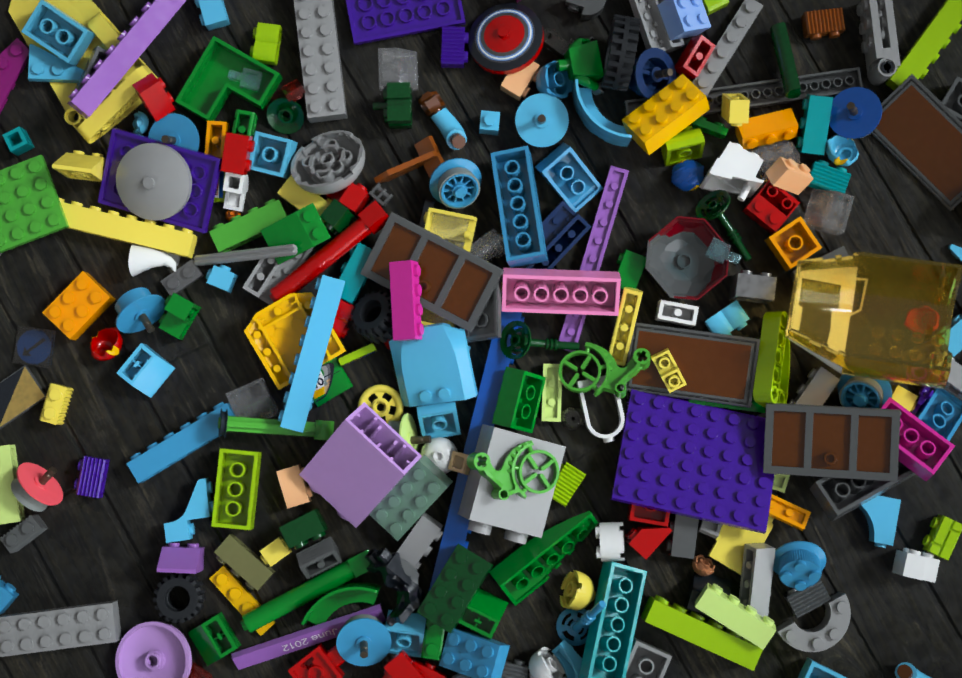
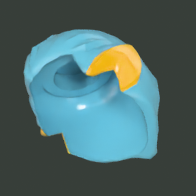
[825,135,859,166]

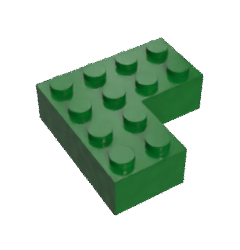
[175,36,283,122]

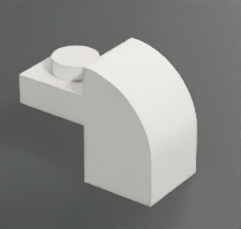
[223,172,249,212]

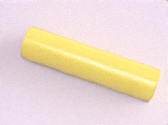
[609,287,643,367]

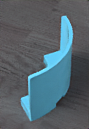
[572,79,632,147]

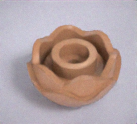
[692,554,715,576]

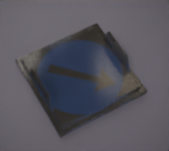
[12,325,56,368]

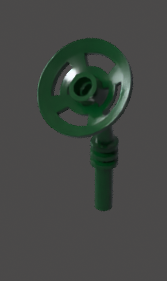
[695,190,752,262]
[500,321,579,359]

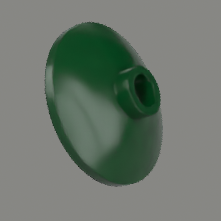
[267,98,304,134]

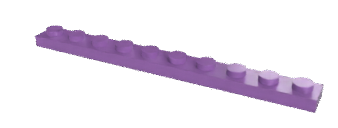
[558,165,629,352]

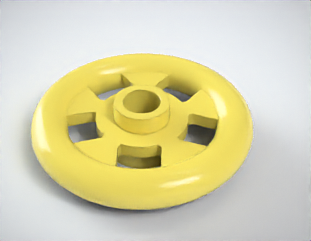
[358,384,404,424]

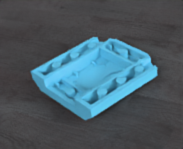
[389,323,478,407]

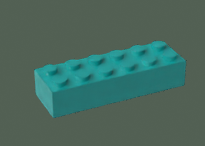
[578,561,647,678]

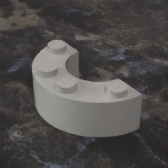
[775,591,851,652]

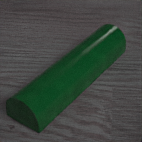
[770,22,801,99]

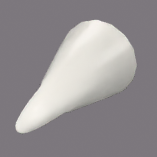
[128,244,176,277]

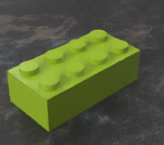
[211,448,262,530]

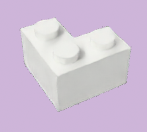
[892,548,940,583]

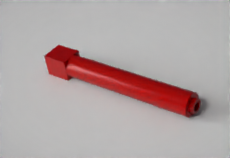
[269,200,389,302]

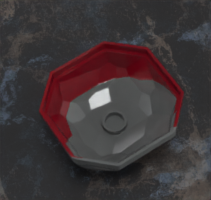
[645,216,730,301]

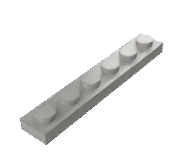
[693,0,763,97]

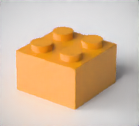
[764,216,822,271]

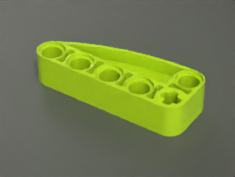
[753,311,790,408]

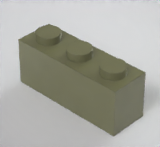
[214,533,276,591]

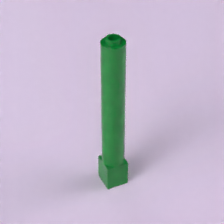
[240,549,370,633]

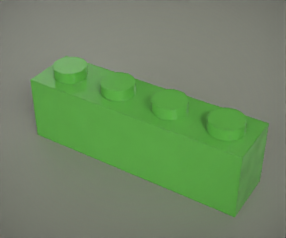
[209,199,288,253]

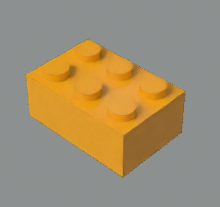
[42,271,116,340]

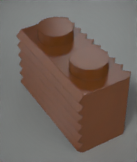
[801,7,845,41]

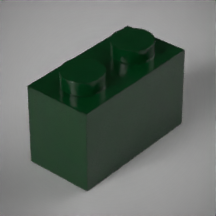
[320,199,357,236]

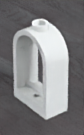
[576,375,625,443]

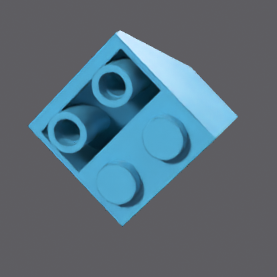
[117,343,175,398]

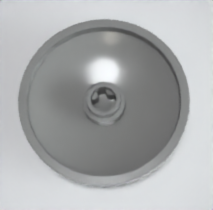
[116,143,192,221]

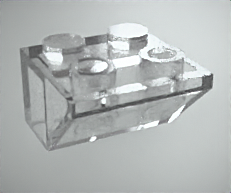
[804,189,855,236]
[226,378,280,419]

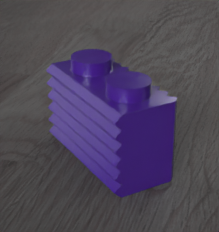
[441,26,469,68]
[74,456,110,498]

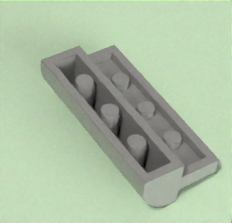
[629,0,685,53]
[242,247,314,305]

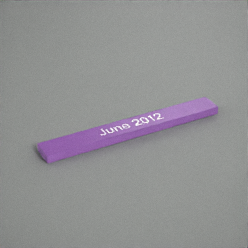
[231,604,386,670]

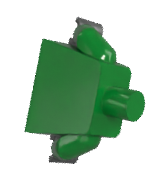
[556,37,604,95]

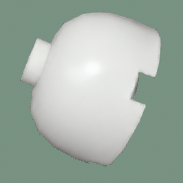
[420,437,458,474]
[529,647,566,678]

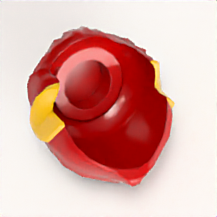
[90,327,123,361]

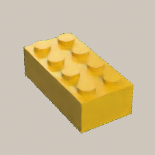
[622,74,710,155]

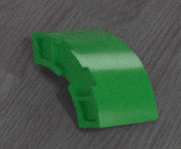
[301,582,381,626]

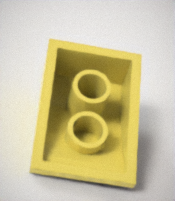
[52,150,106,182]

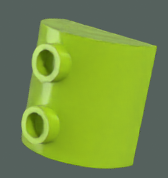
[661,126,705,167]

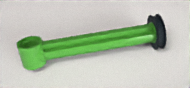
[218,408,334,440]

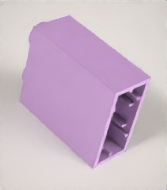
[299,402,422,528]

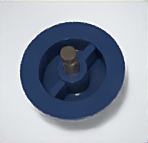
[629,48,676,100]

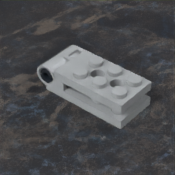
[857,0,901,86]

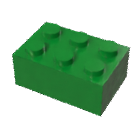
[492,367,546,433]

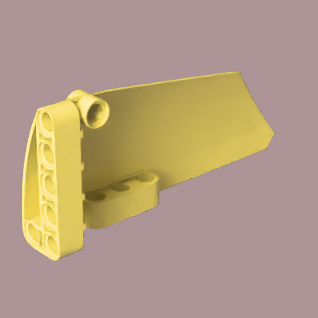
[8,0,158,144]

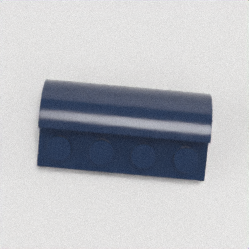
[520,200,591,269]

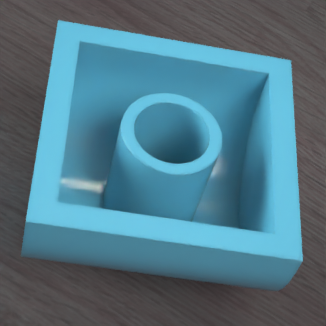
[417,401,461,439]

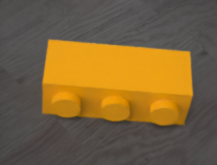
[735,108,799,150]

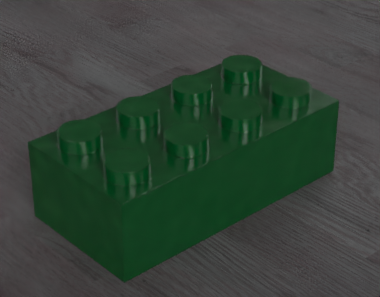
[417,544,493,633]

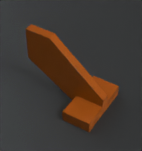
[374,136,444,183]

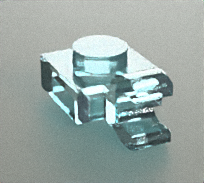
[228,68,263,92]
[704,237,742,265]

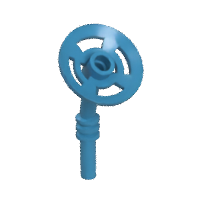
[556,600,606,646]

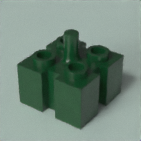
[373,82,412,129]

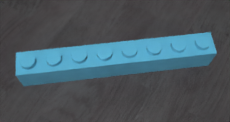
[278,275,345,433]

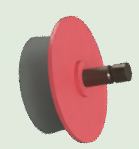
[11,462,63,512]

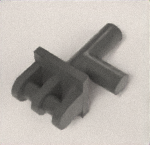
[357,183,393,219]

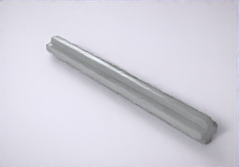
[194,244,298,266]

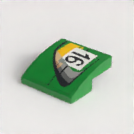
[313,357,353,407]

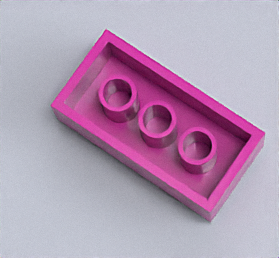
[881,397,955,481]

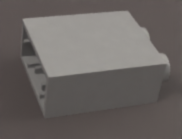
[458,424,566,544]

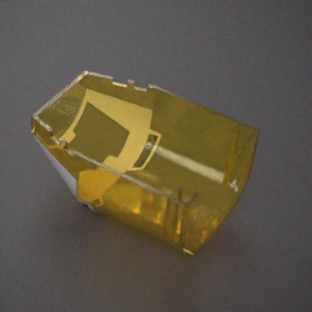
[785,252,962,390]

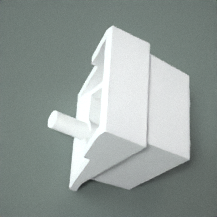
[699,142,764,202]

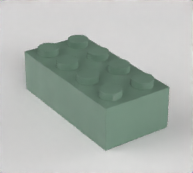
[369,455,453,541]

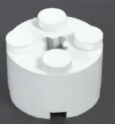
[595,522,625,562]

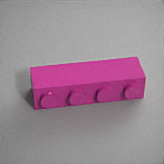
[389,260,424,341]

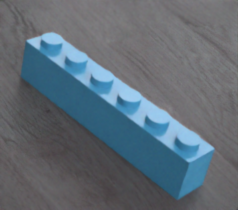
[126,402,237,483]

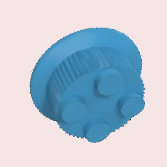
[773,541,826,591]

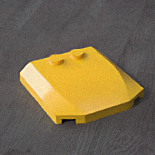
[244,292,346,390]

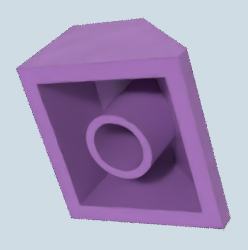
[157,542,205,574]

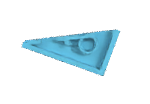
[28,44,84,83]

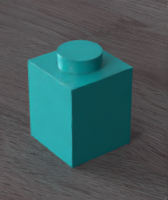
[2,126,35,156]

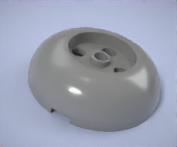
[291,130,365,195]

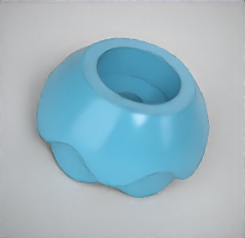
[132,111,149,135]

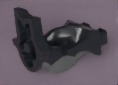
[365,547,425,626]

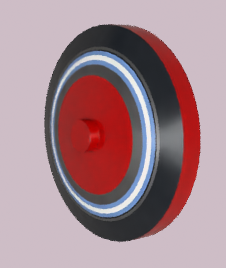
[468,3,544,75]

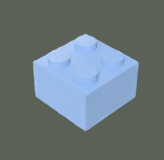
[657,0,711,41]

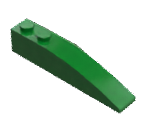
[489,511,599,606]

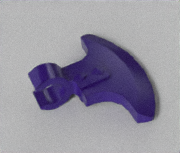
[912,383,934,415]

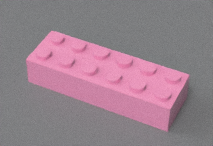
[502,268,621,316]

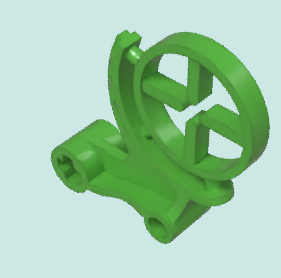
[558,342,650,399]
[467,440,559,500]

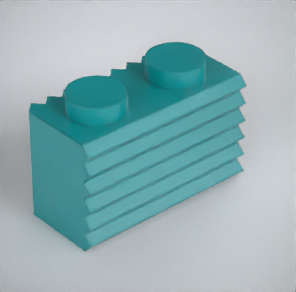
[808,160,851,198]

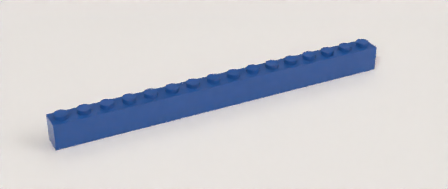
[429,306,525,591]

